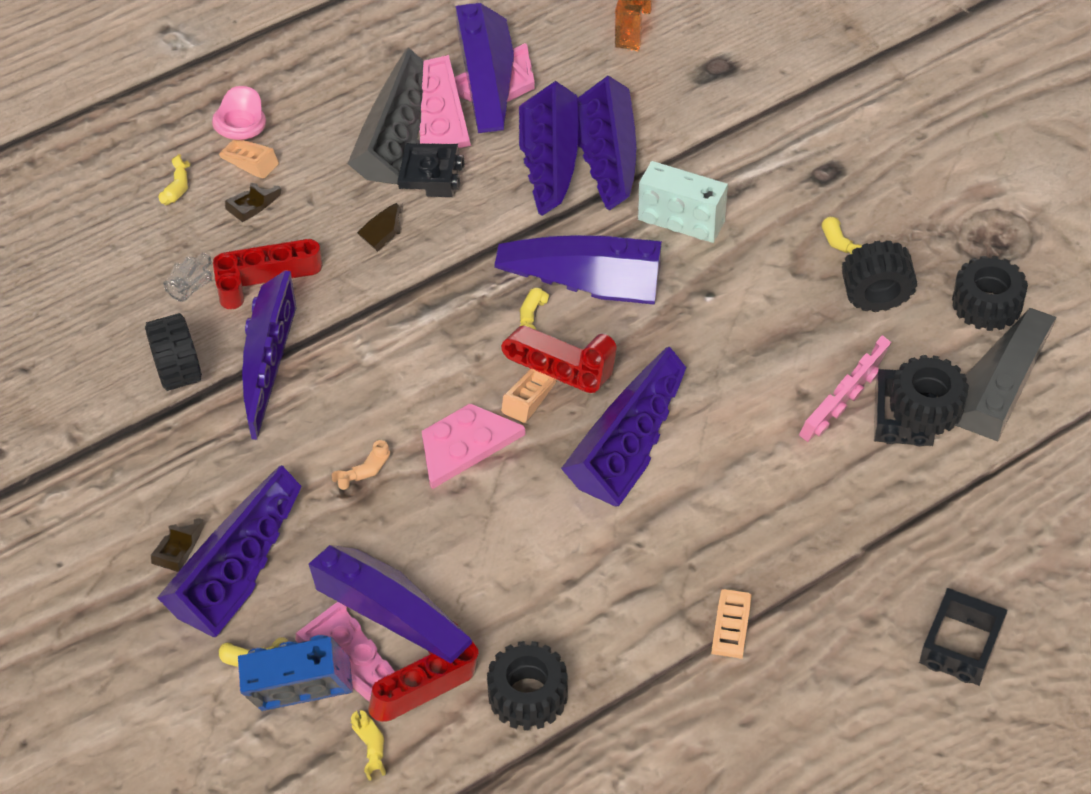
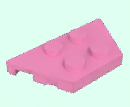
[454,43,535,102]
[422,404,525,489]

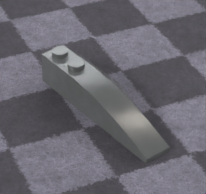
[348,47,424,185]
[955,308,1057,442]

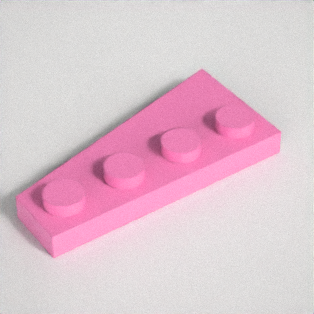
[420,55,471,148]
[799,335,891,442]
[296,602,395,702]

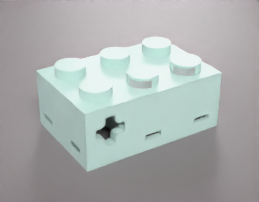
[638,161,728,243]

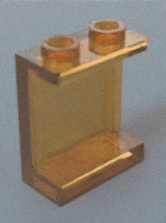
[615,0,652,51]

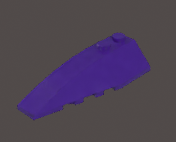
[455,3,514,133]
[577,75,637,210]
[519,80,578,216]
[494,235,662,305]
[242,271,297,440]
[561,346,687,507]
[157,465,302,637]
[308,545,472,663]

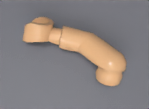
[332,440,390,490]

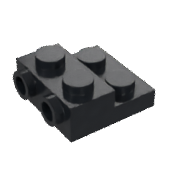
[397,143,465,197]

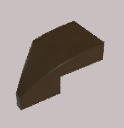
[225,183,281,222]
[357,203,401,252]
[151,518,204,572]

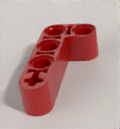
[213,239,322,309]
[501,326,617,393]
[369,621,479,722]

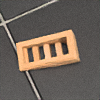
[219,140,279,179]
[501,369,556,423]
[711,589,752,659]

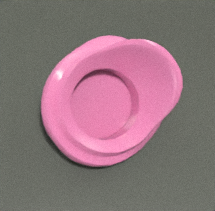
[212,86,266,140]

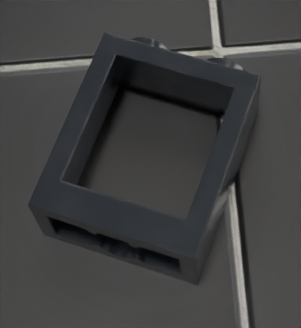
[874,369,937,446]
[919,588,1008,686]

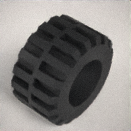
[842,240,917,312]
[952,256,1028,331]
[145,313,202,391]
[890,355,969,435]
[487,641,568,730]

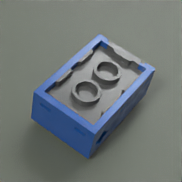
[238,635,353,711]

